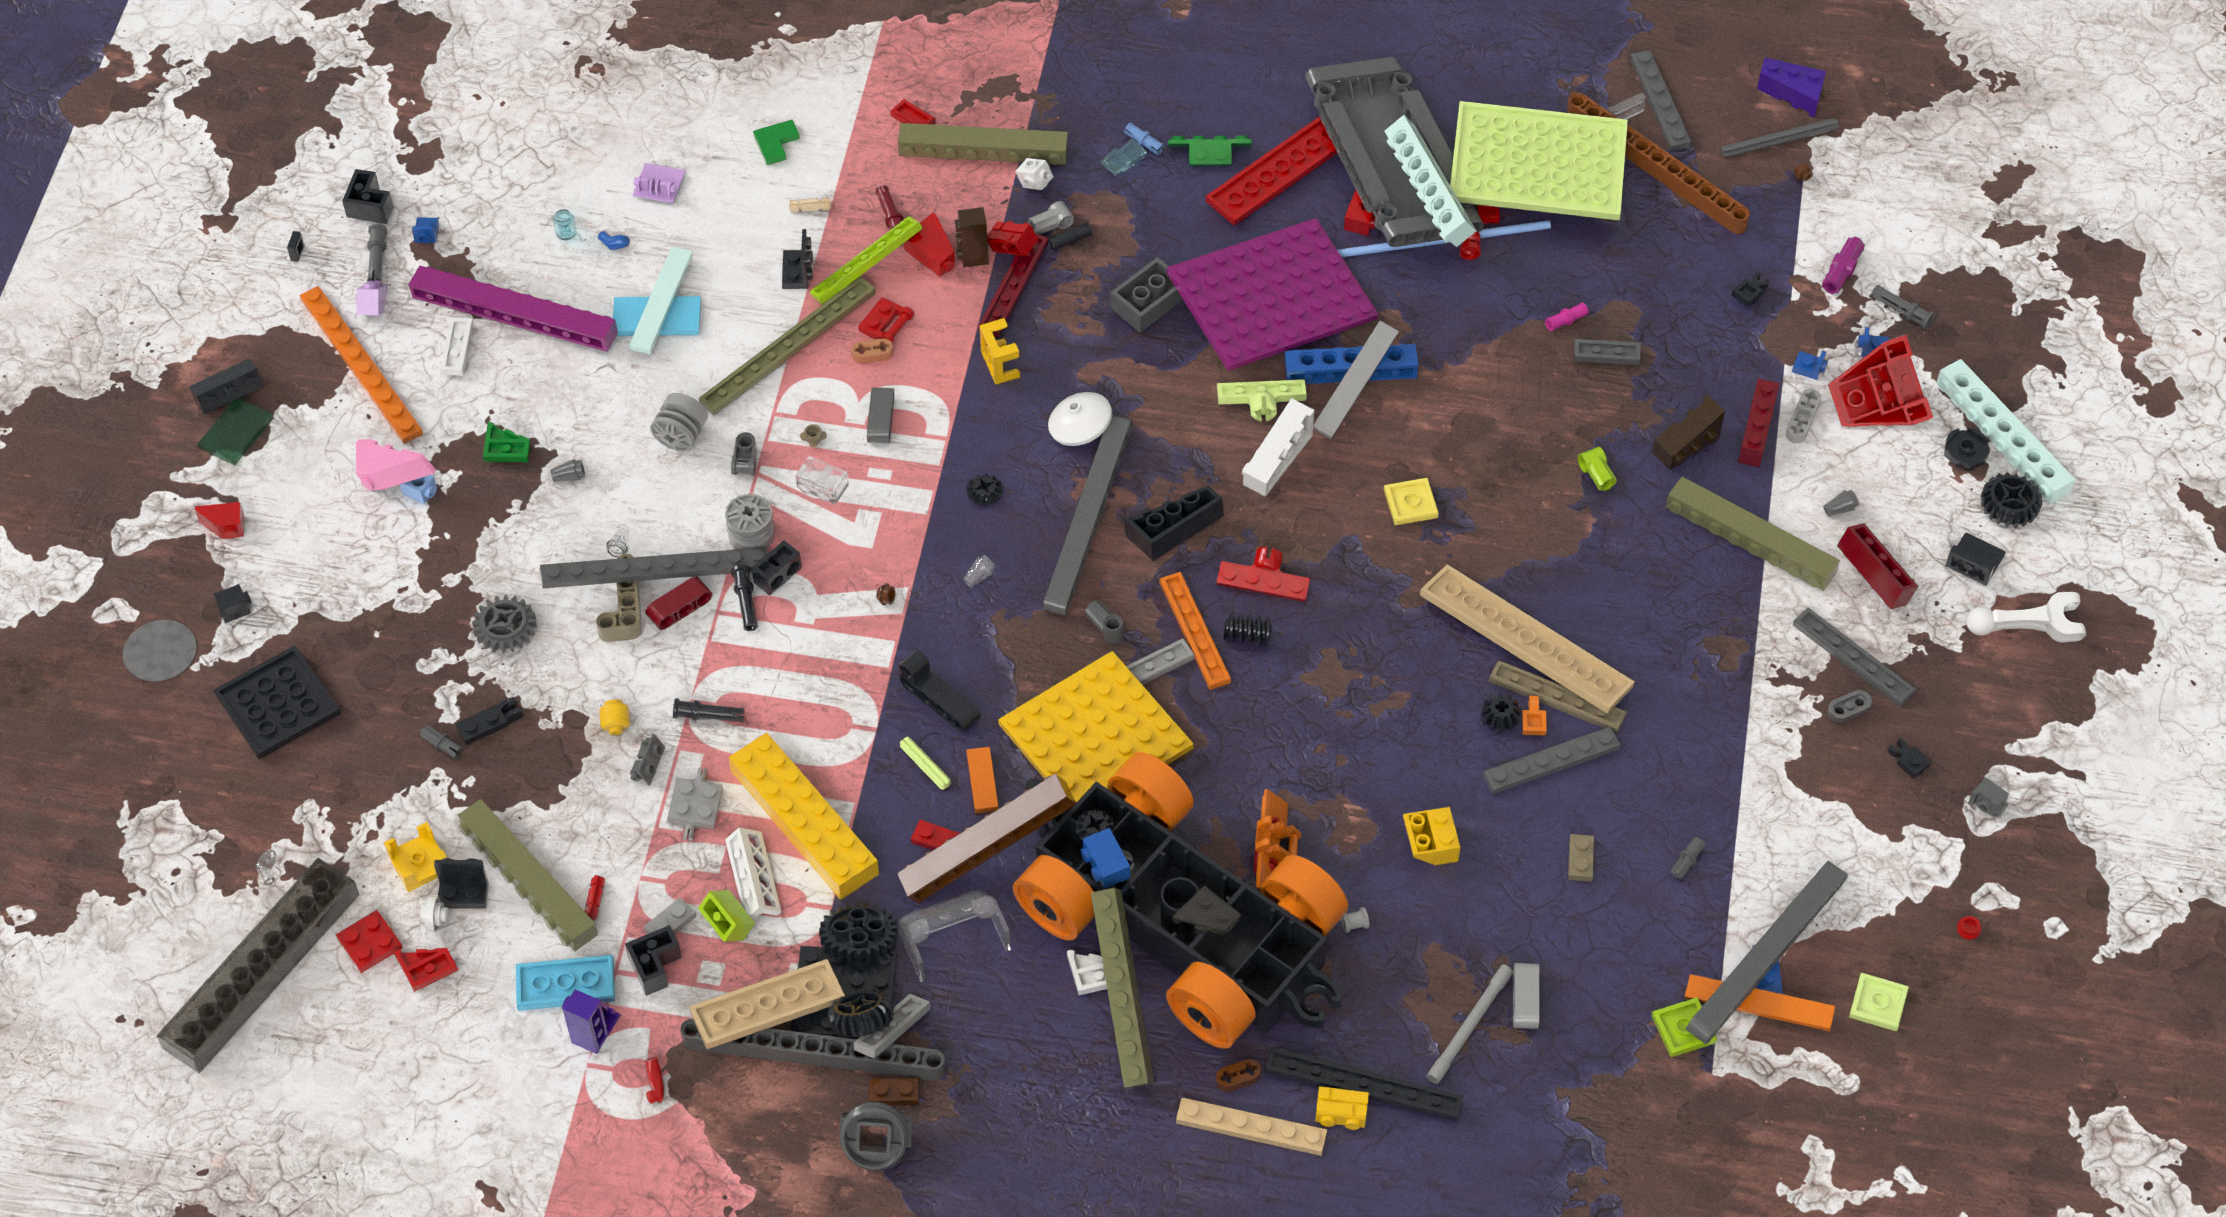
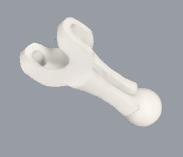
[1966,592,2086,643]

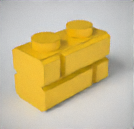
[1315,1086,1369,1130]

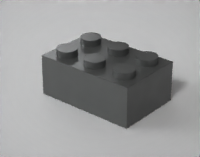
[1110,257,1183,333]

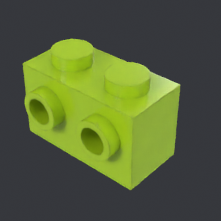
[698,890,756,942]

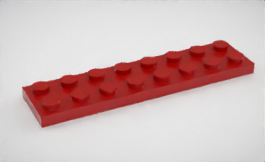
[1205,116,1337,226]

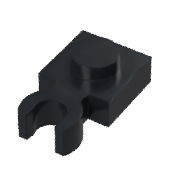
[1731,272,1770,307]
[1888,738,1931,779]

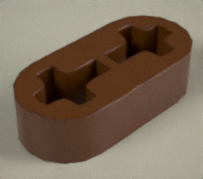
[1216,1059,1261,1092]

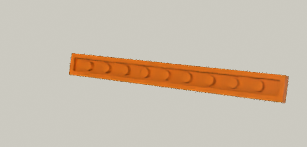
[299,286,423,444]

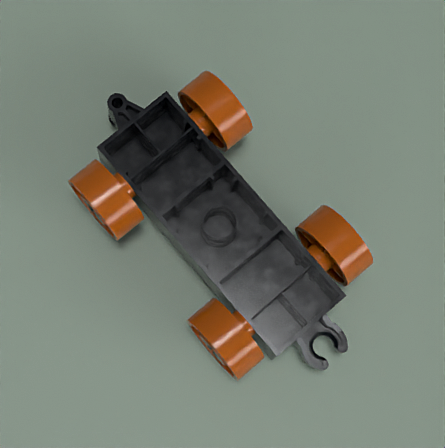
[1013,752,1348,1049]

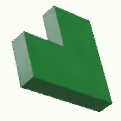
[753,119,800,165]

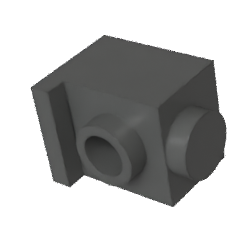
[1968,778,2009,818]

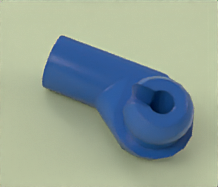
[598,231,630,250]

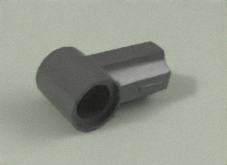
[1085,600,1124,644]

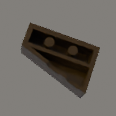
[1652,394,1725,470]

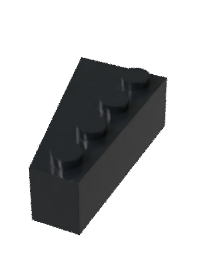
[1124,485,1224,561]

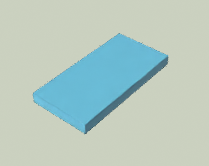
[613,296,701,336]
[516,955,615,1011]

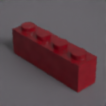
[1738,378,1780,467]
[1837,523,1919,609]

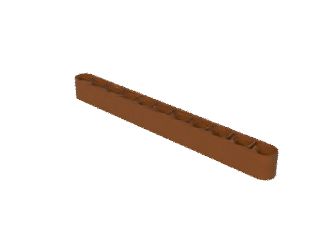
[1567,92,1750,234]

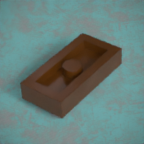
[869,1078,919,1105]

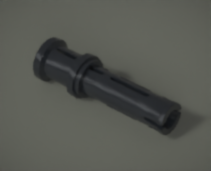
[731,565,758,631]
[673,698,745,723]

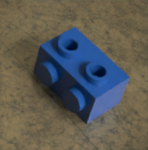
[1081,828,1130,889]

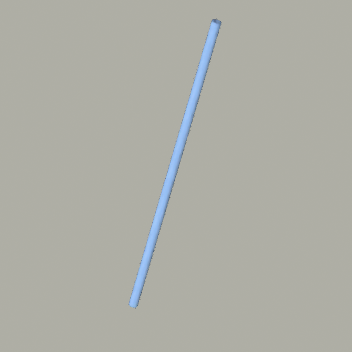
[1337,220,1551,258]

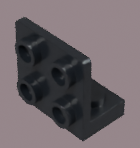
[782,229,813,289]
[1945,533,2006,586]
[434,858,489,909]

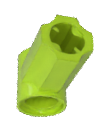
[1578,447,1617,491]

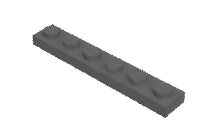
[1630,50,1691,151]
[1483,727,1621,794]

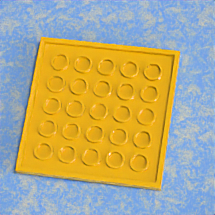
[998,651,1194,802]

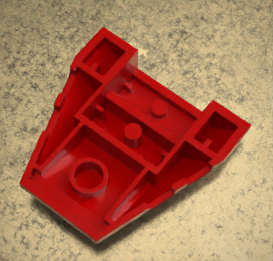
[1828,334,1933,426]

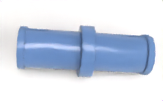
[1124,122,1165,156]

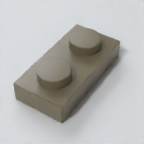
[1568,834,1594,882]

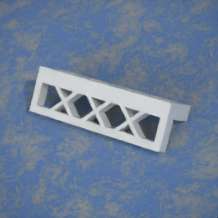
[725,827,781,921]

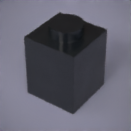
[213,584,252,623]

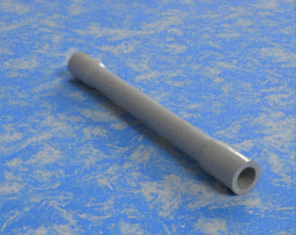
[1426,965,1513,1084]

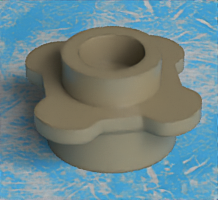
[800,424,827,447]

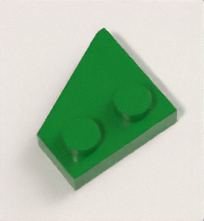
[483,422,531,462]

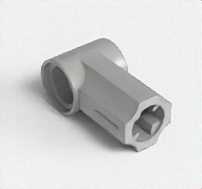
[1029,201,1075,235]

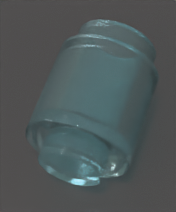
[553,209,577,240]

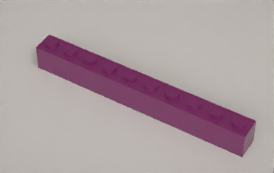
[408,266,618,352]

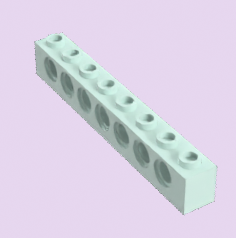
[1385,115,1476,247]
[1936,359,2076,504]

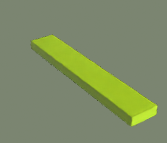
[809,216,923,305]

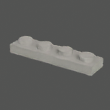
[854,994,930,1059]

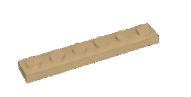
[1176,1098,1327,1156]

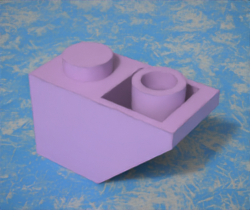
[357,280,388,315]

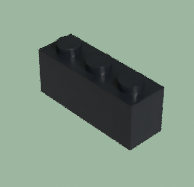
[189,359,264,414]

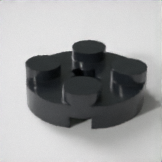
[1944,428,1990,471]

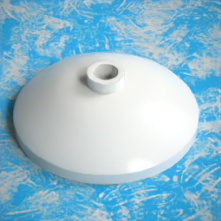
[1048,392,1112,446]

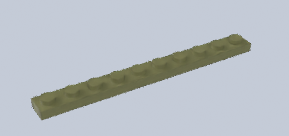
[699,276,876,416]

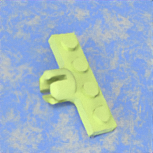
[1217,379,1306,422]

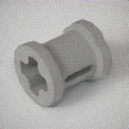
[1340,907,1370,933]

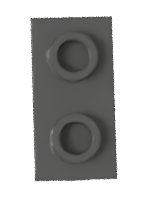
[630,734,665,786]

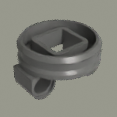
[839,1102,913,1170]

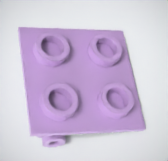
[633,163,686,203]

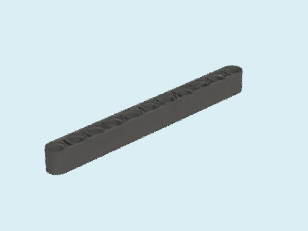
[1043,415,1132,616]
[1686,861,1848,1044]
[680,1019,946,1080]

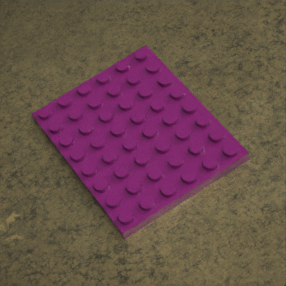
[1166,218,1379,371]

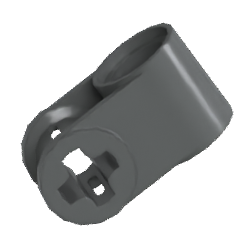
[731,432,757,476]

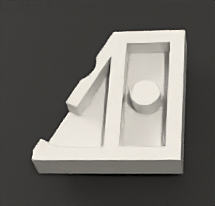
[1067,950,1107,995]

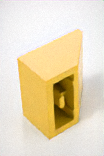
[1403,807,1460,865]

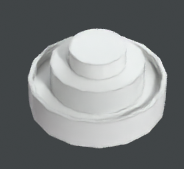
[420,896,448,932]

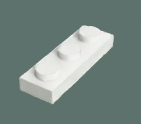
[440,317,473,376]

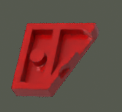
[394,948,458,992]

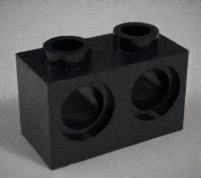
[752,540,802,596]

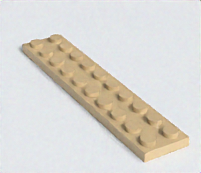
[1420,564,1635,714]

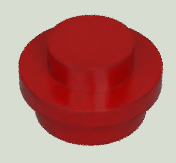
[1957,916,1982,940]

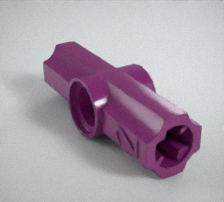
[1822,236,1865,295]

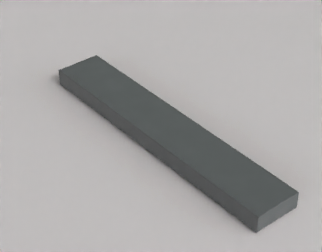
[1793,607,1916,707]

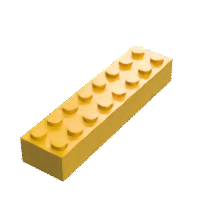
[728,732,879,900]

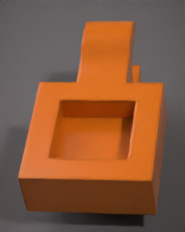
[1522,696,1546,735]

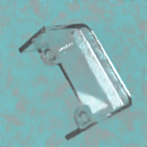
[898,890,1011,982]

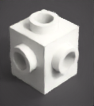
[1015,158,1054,190]

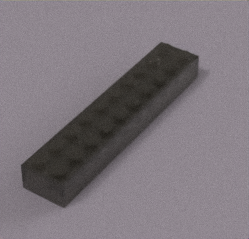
[156,858,359,1074]

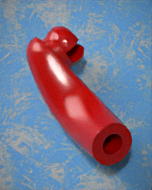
[645,1057,664,1104]

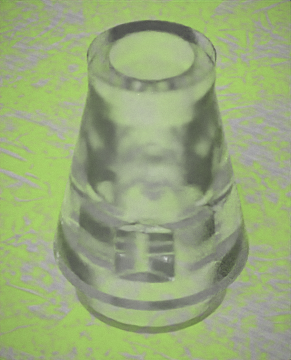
[606,524,630,557]
[962,555,996,588]

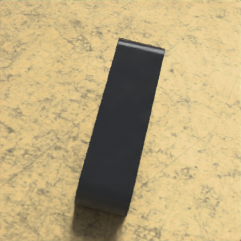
[898,650,981,732]

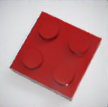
[335,910,403,973]

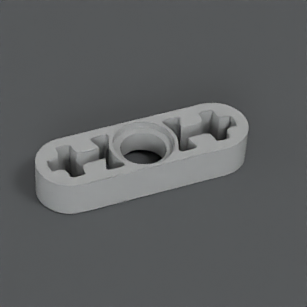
[1786,388,1821,444]

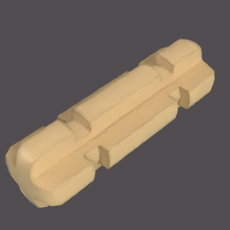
[789,197,831,213]

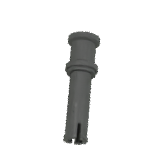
[367,224,387,282]
[1871,285,1935,330]

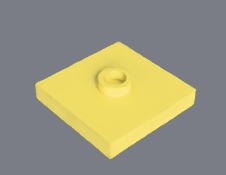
[1384,478,1439,526]

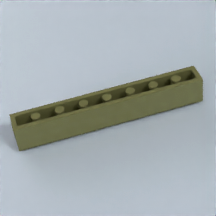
[898,123,1068,165]
[1666,477,1840,591]
[458,799,598,951]
[1091,888,1155,1088]

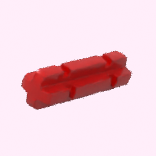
[584,875,605,921]

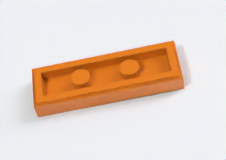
[966,747,998,814]

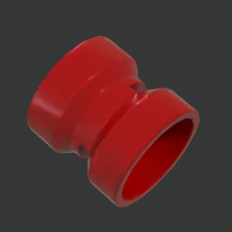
[1459,231,1481,260]

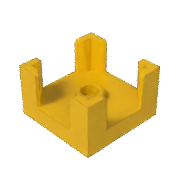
[980,318,1020,385]
[383,822,447,892]

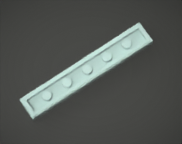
[629,247,693,354]

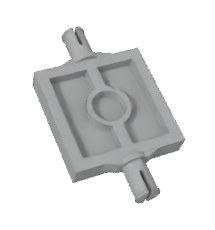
[667,767,723,841]

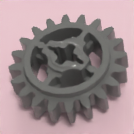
[472,595,537,654]

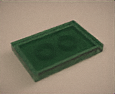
[197,398,274,465]

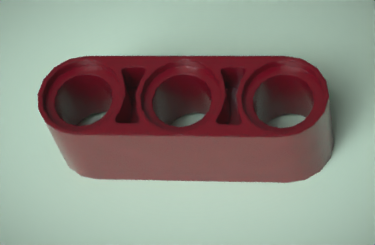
[645,576,713,630]

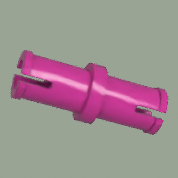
[1545,303,1589,331]

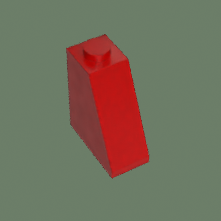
[903,212,955,277]

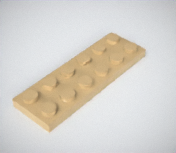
[689,959,845,1049]

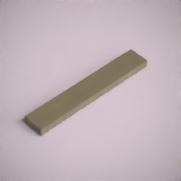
[1489,660,1627,733]

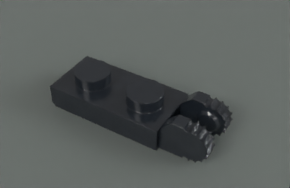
[455,698,524,745]

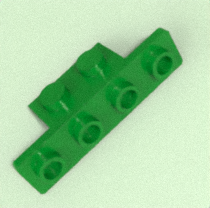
[1168,136,1252,166]

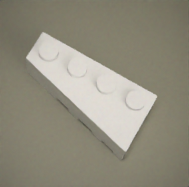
[1242,398,1314,497]

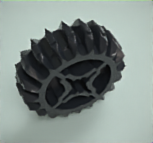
[1980,471,2042,529]
[827,989,894,1039]

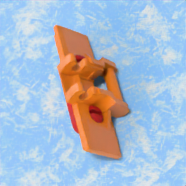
[1254,789,1301,890]

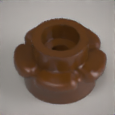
[1794,162,1814,182]
[876,583,896,606]

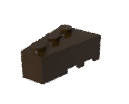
[954,207,989,268]

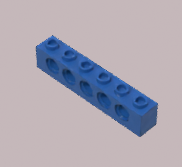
[1284,344,1418,384]

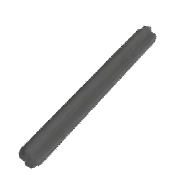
[1721,118,1839,158]

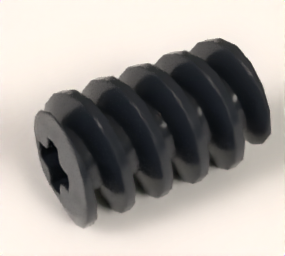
[1223,612,1272,647]

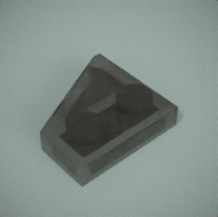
[1173,886,1241,935]

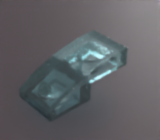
[1100,138,1147,175]

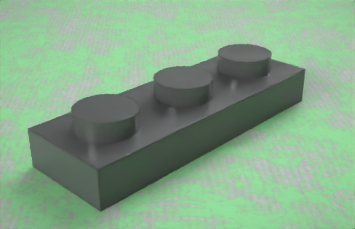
[1574,339,1640,365]

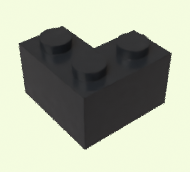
[342,169,394,224]
[625,925,682,996]

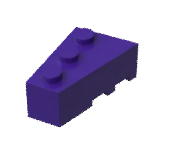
[1757,57,1826,118]
[562,989,621,1054]

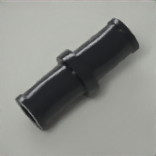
[1048,223,1092,251]

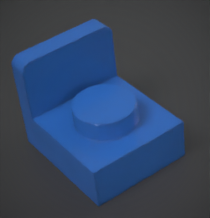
[412,217,439,243]
[1858,327,1889,357]
[1792,350,1828,380]

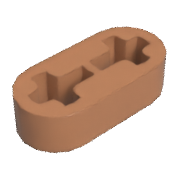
[852,339,893,364]

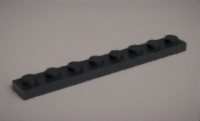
[1265,1047,1463,1121]

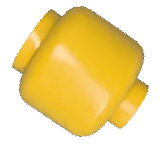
[599,699,631,735]

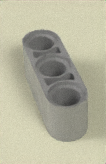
[1513,963,1539,1029]

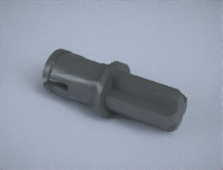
[420,725,464,760]
[1670,837,1705,879]

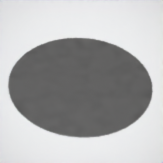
[123,620,197,681]

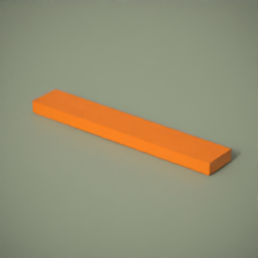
[1159,572,1231,690]
[1685,974,1835,1031]

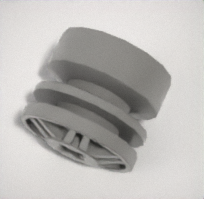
[650,393,708,452]
[725,494,775,549]

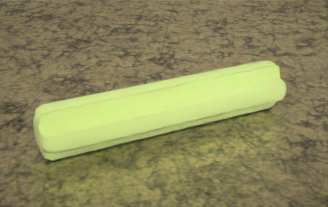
[900,737,951,790]

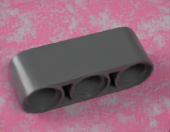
[867,387,894,443]

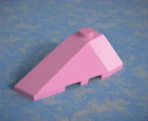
[356,439,436,490]

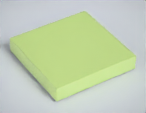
[1849,973,1909,1032]

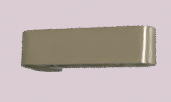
[596,554,642,642]

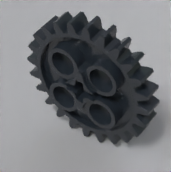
[819,902,898,963]

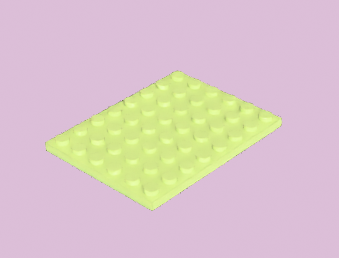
[1450,101,1628,220]

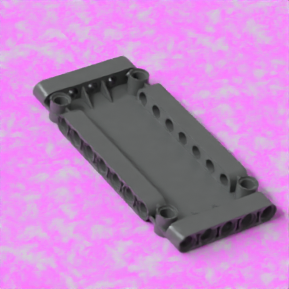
[1305,57,1484,247]

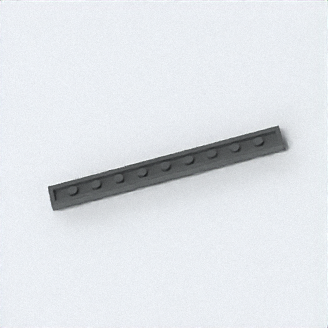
[539,547,767,589]

